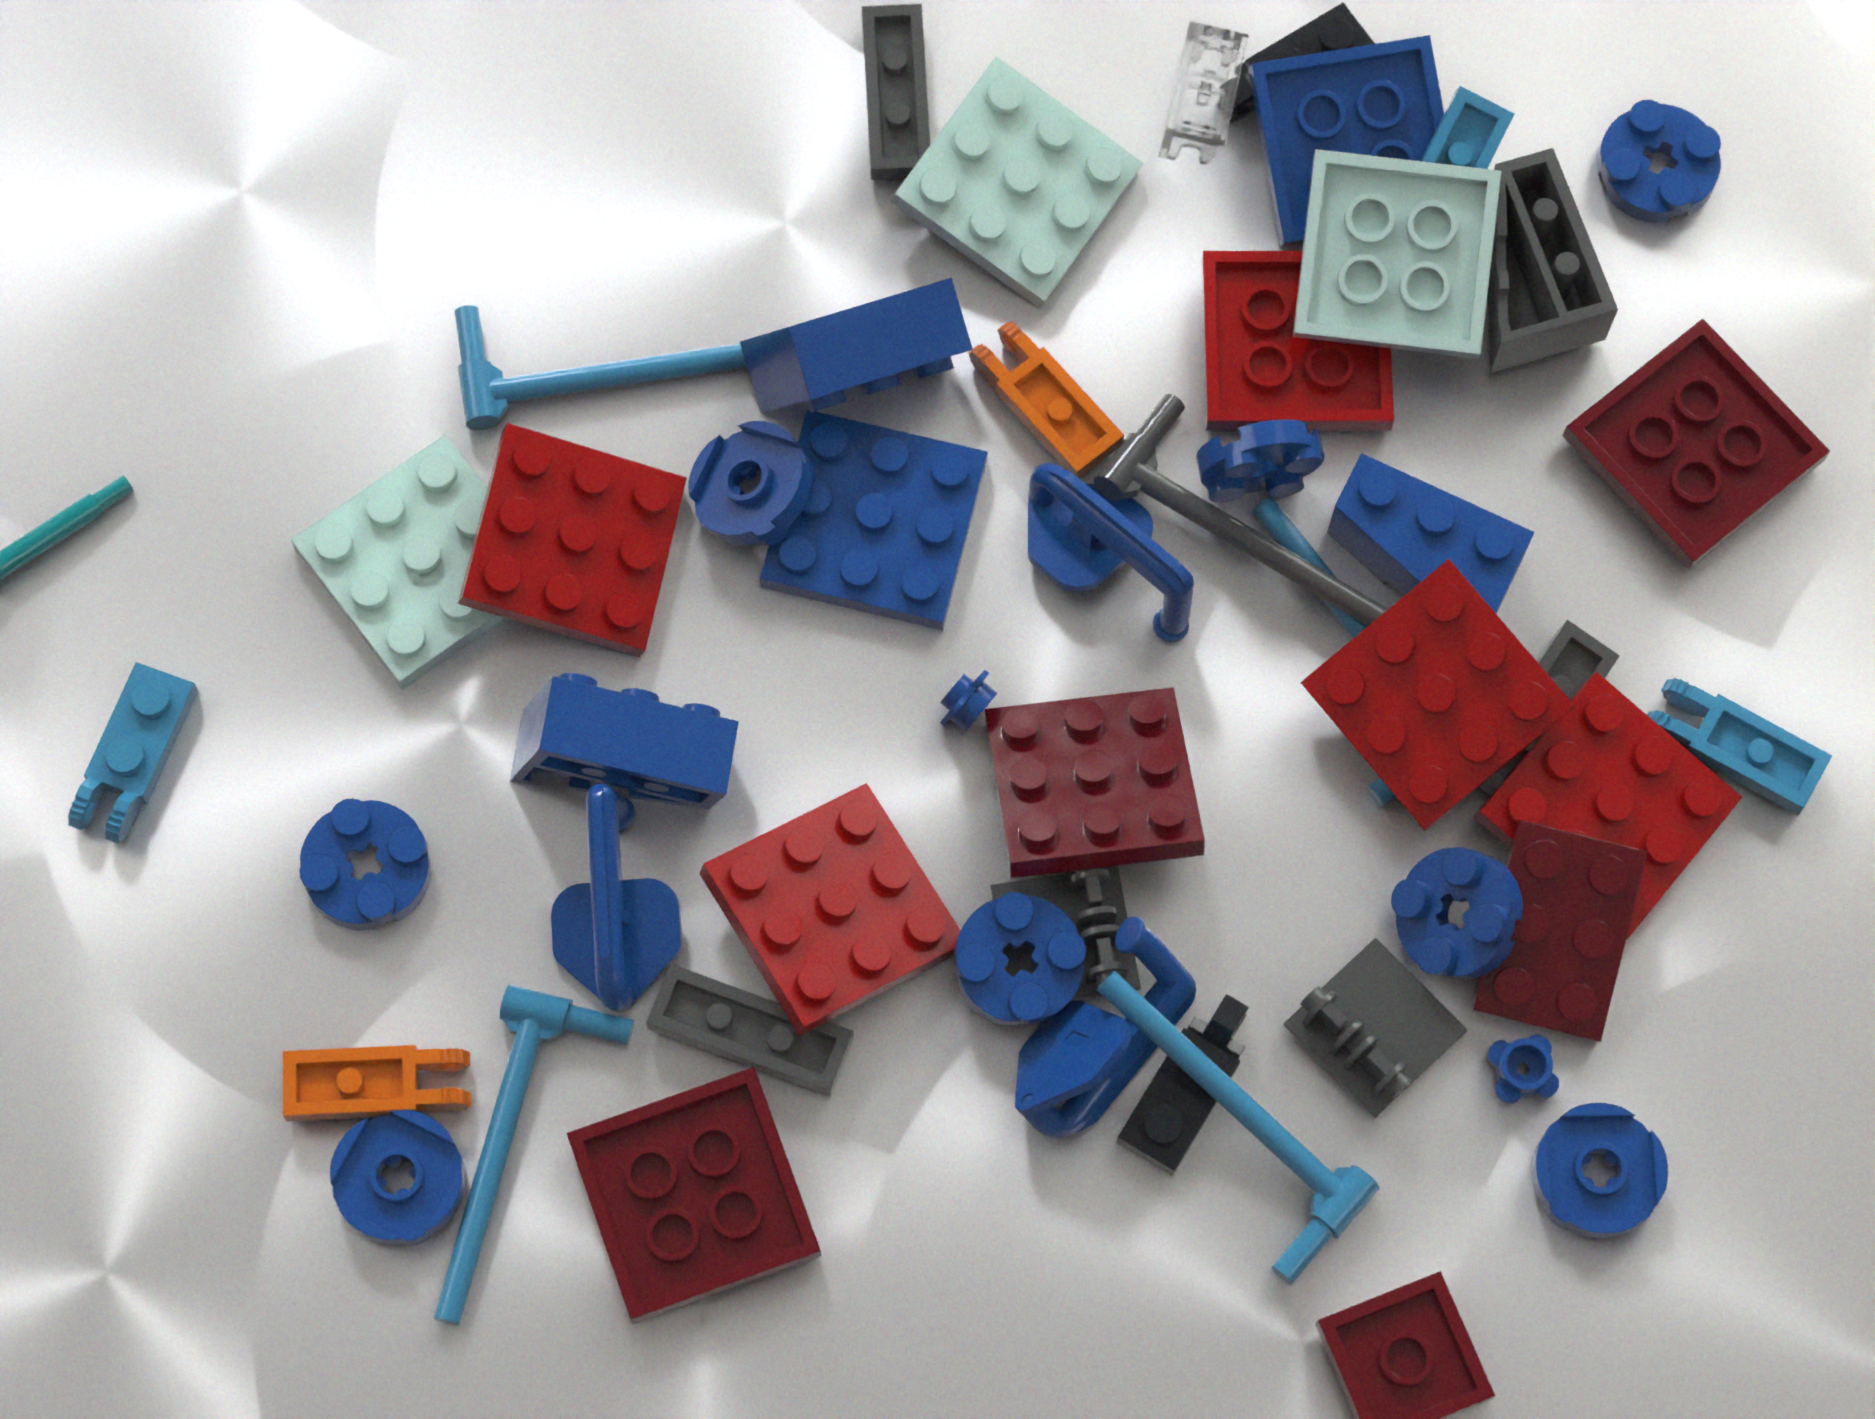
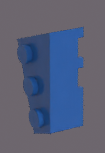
[1327,453,1534,614]
[510,673,739,810]

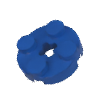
[1596,99,1721,223]
[1196,420,1325,503]
[688,421,816,546]
[299,798,432,931]
[1391,847,1523,979]
[954,892,1086,1026]
[1532,1103,1668,1239]
[330,1110,465,1246]

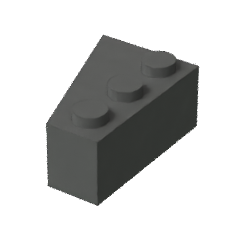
[1488,148,1618,373]

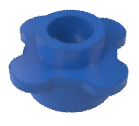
[939,669,997,732]
[1487,1035,1559,1104]

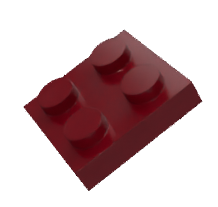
[1315,1271,1495,1419]

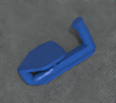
[1028,463,1194,642]
[551,784,682,1012]
[1015,917,1196,1138]

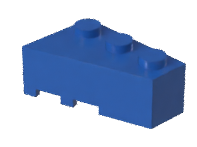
[740,278,973,413]

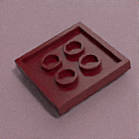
[1562,318,1830,570]
[985,687,1205,878]
[566,1067,821,1324]

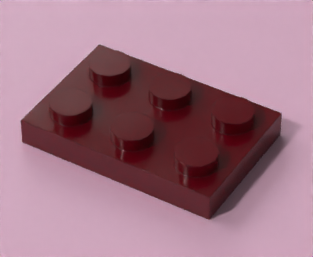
[1471,820,1648,1042]

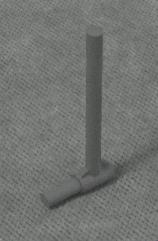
[1094,394,1388,626]

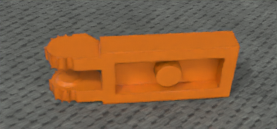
[967,321,1124,478]
[283,1045,471,1122]

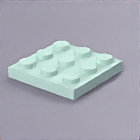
[890,57,1144,309]
[1292,149,1501,358]
[291,434,505,690]

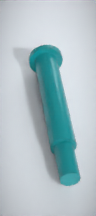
[0,475,134,588]

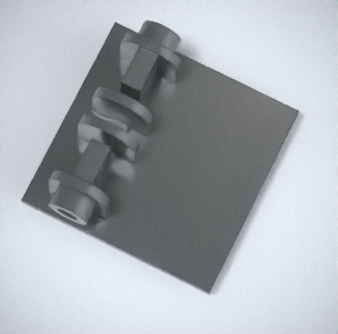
[990,866,1141,1001]
[1283,938,1468,1118]

